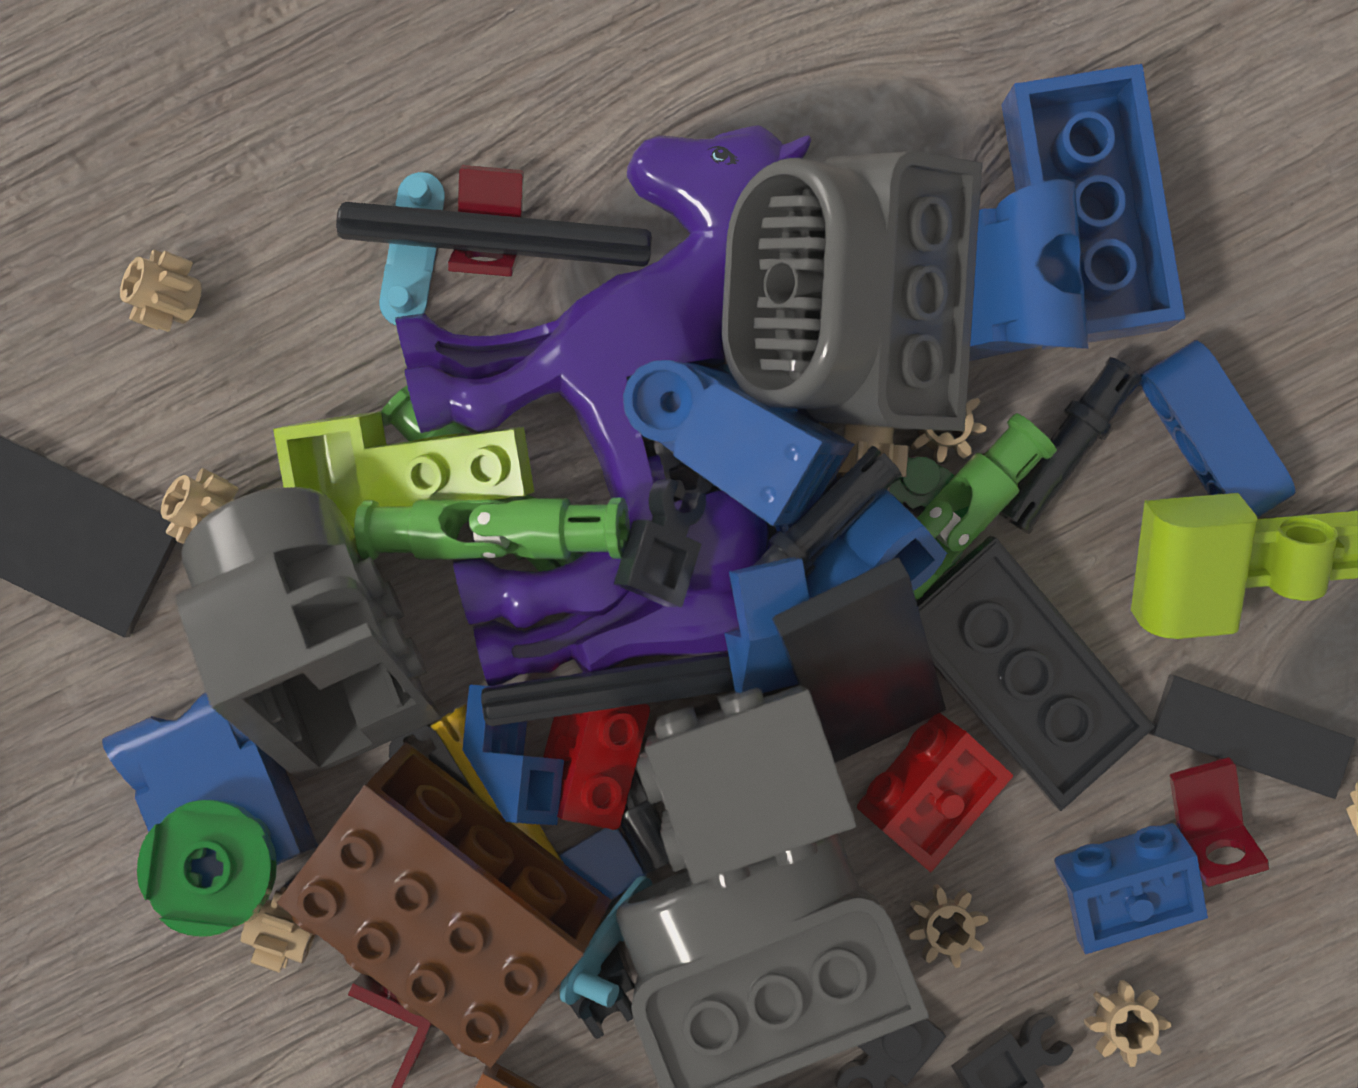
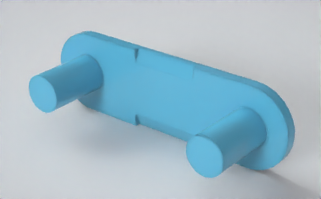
[379,172,445,325]
[560,876,652,1008]

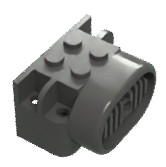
[722,151,982,431]
[176,487,441,782]
[616,833,929,1088]

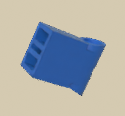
[969,180,1089,361]
[623,360,855,526]
[102,692,319,887]

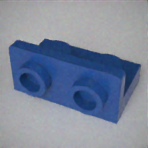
[1054,823,1208,955]

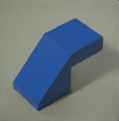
[724,557,809,693]
[462,685,564,825]

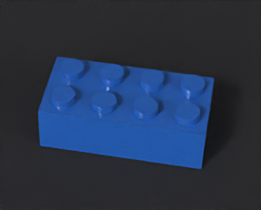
[1001,64,1186,350]

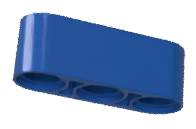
[1140,340,1296,518]

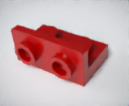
[543,704,650,830]
[857,713,1014,873]

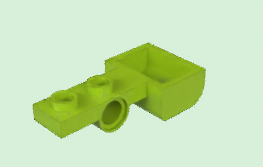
[273,411,535,529]
[1131,493,1358,639]

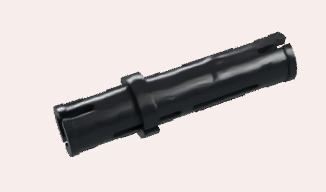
[999,357,1143,534]
[729,445,902,590]

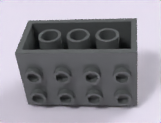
[637,685,857,890]

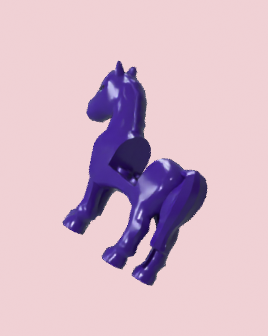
[395,125,812,686]

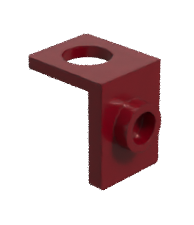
[448,165,524,277]
[1169,757,1269,887]
[348,974,433,1088]

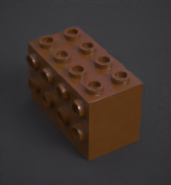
[276,742,611,1069]

